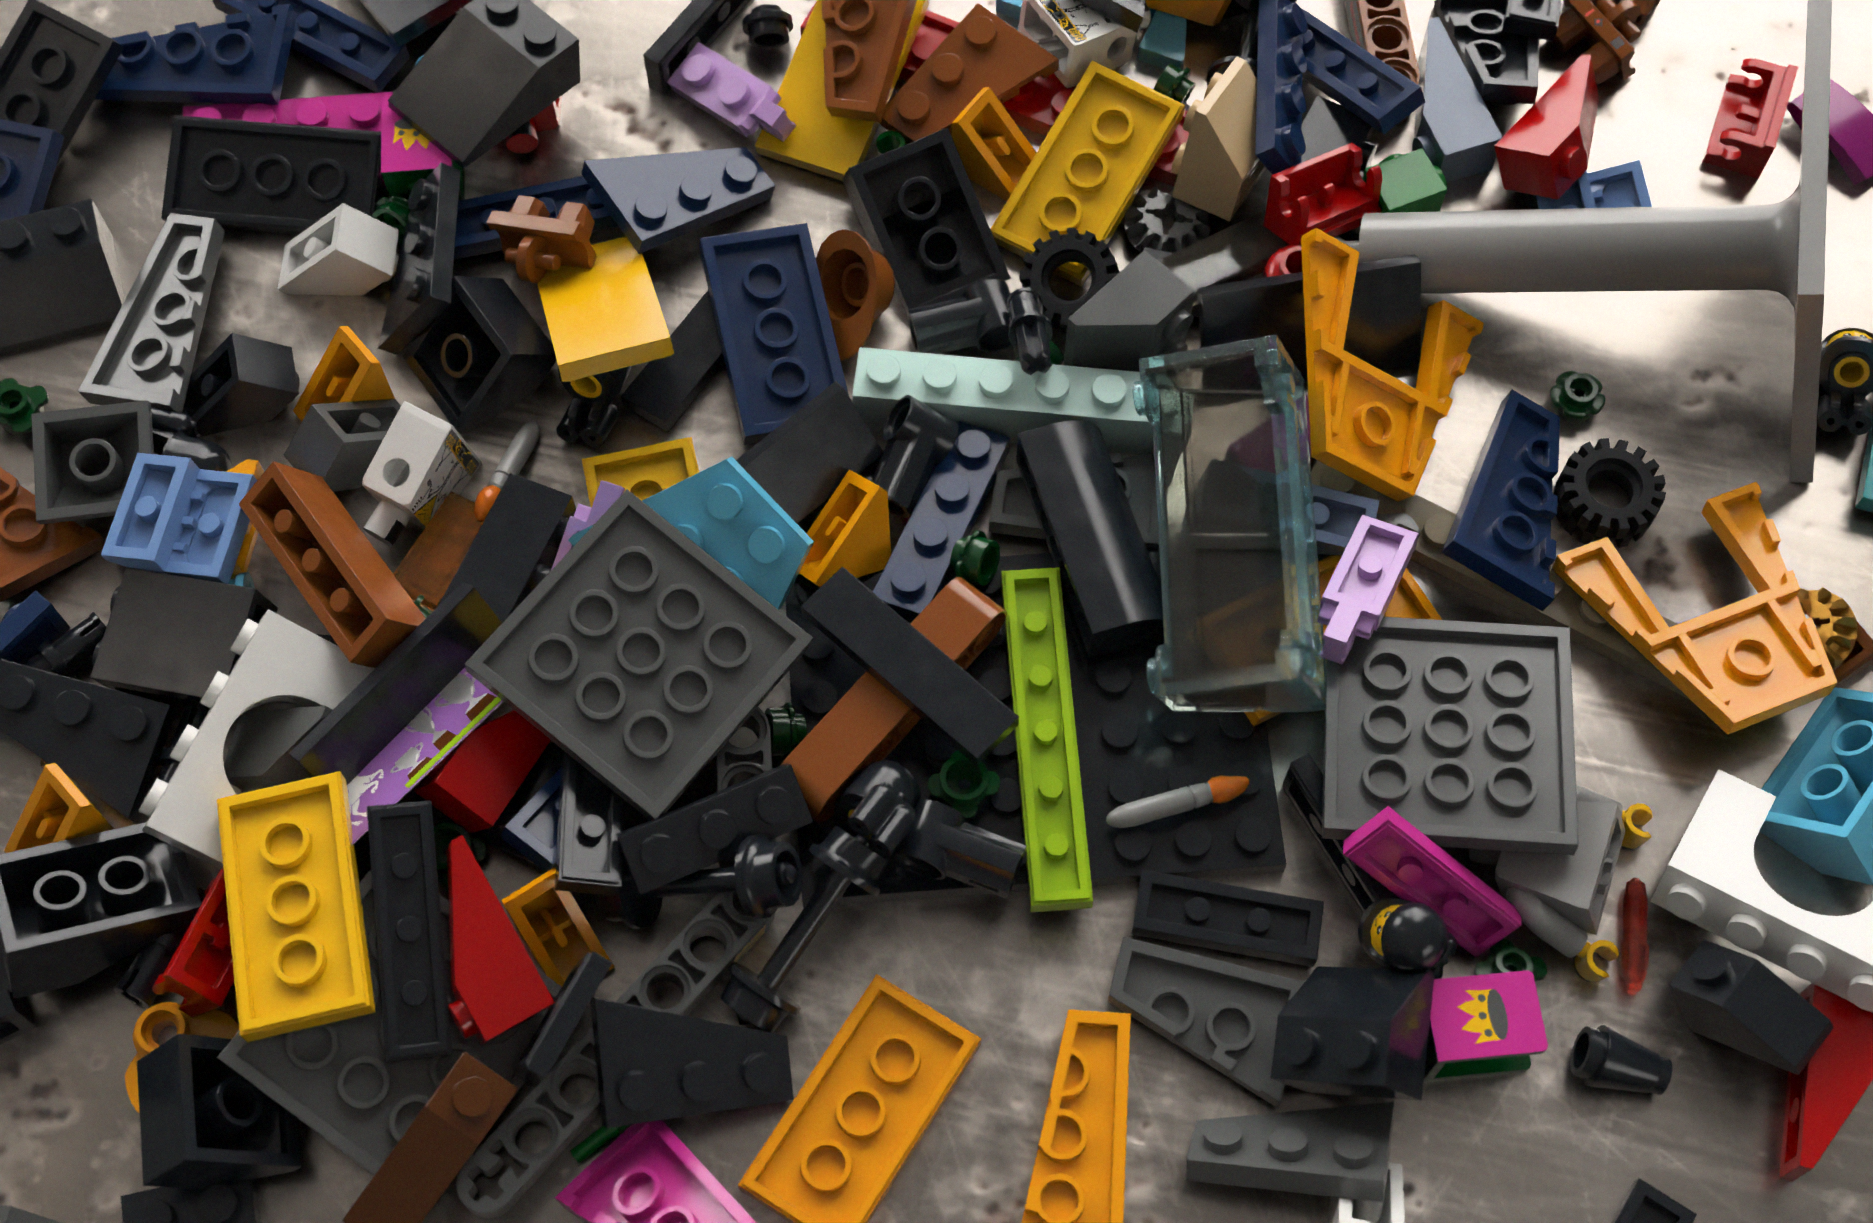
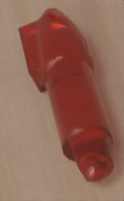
[1620,877,1650,992]

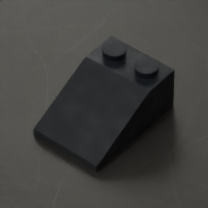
[388,0,581,169]
[842,128,1011,313]
[0,822,201,999]

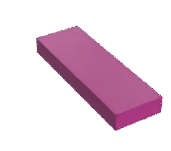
[1343,806,1522,957]

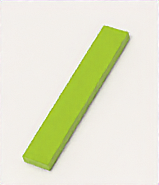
[1001,567,1093,912]

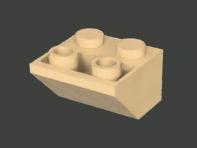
[1171,56,1267,221]

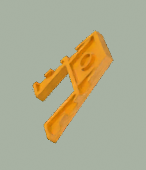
[1301,228,1484,502]
[1552,482,1837,735]

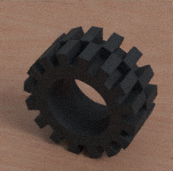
[1019,228,1120,334]
[1553,438,1666,548]

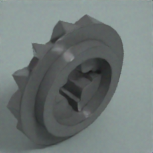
[1124,186,1210,257]

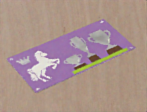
[347,668,503,845]

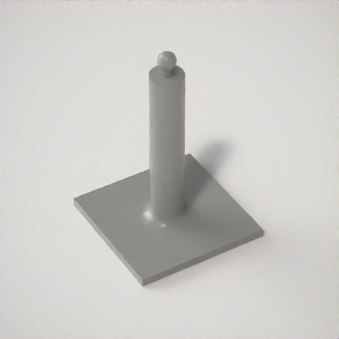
[1334,0,1833,483]

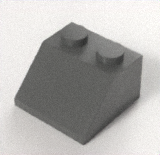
[1064,250,1195,374]

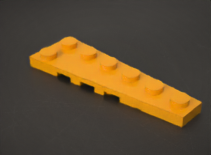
[1022,1009,1131,1223]

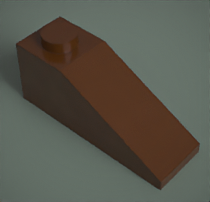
[342,1051,518,1223]

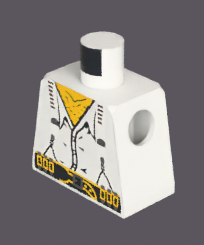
[1018,0,1150,88]
[362,401,482,547]

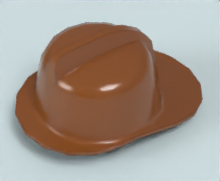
[816,229,895,362]

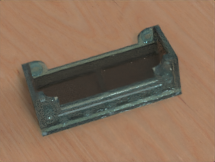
[1132,335,1326,712]

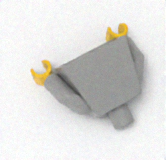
[1469,785,1653,982]

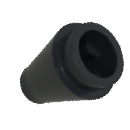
[1570,1025,1672,1095]

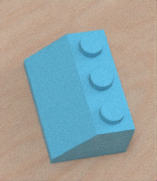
[1759,687,1873,885]

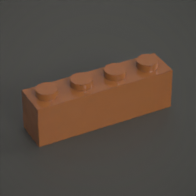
[239,461,426,668]

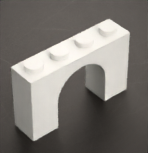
[139,609,375,869]
[1650,769,1873,1013]

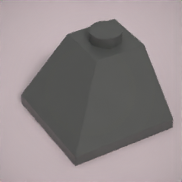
[32,400,154,525]

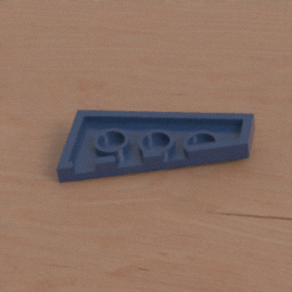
[95,3,297,105]
[1442,389,1560,611]

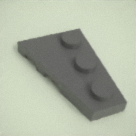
[1108,937,1304,1108]
[1186,1102,1394,1202]

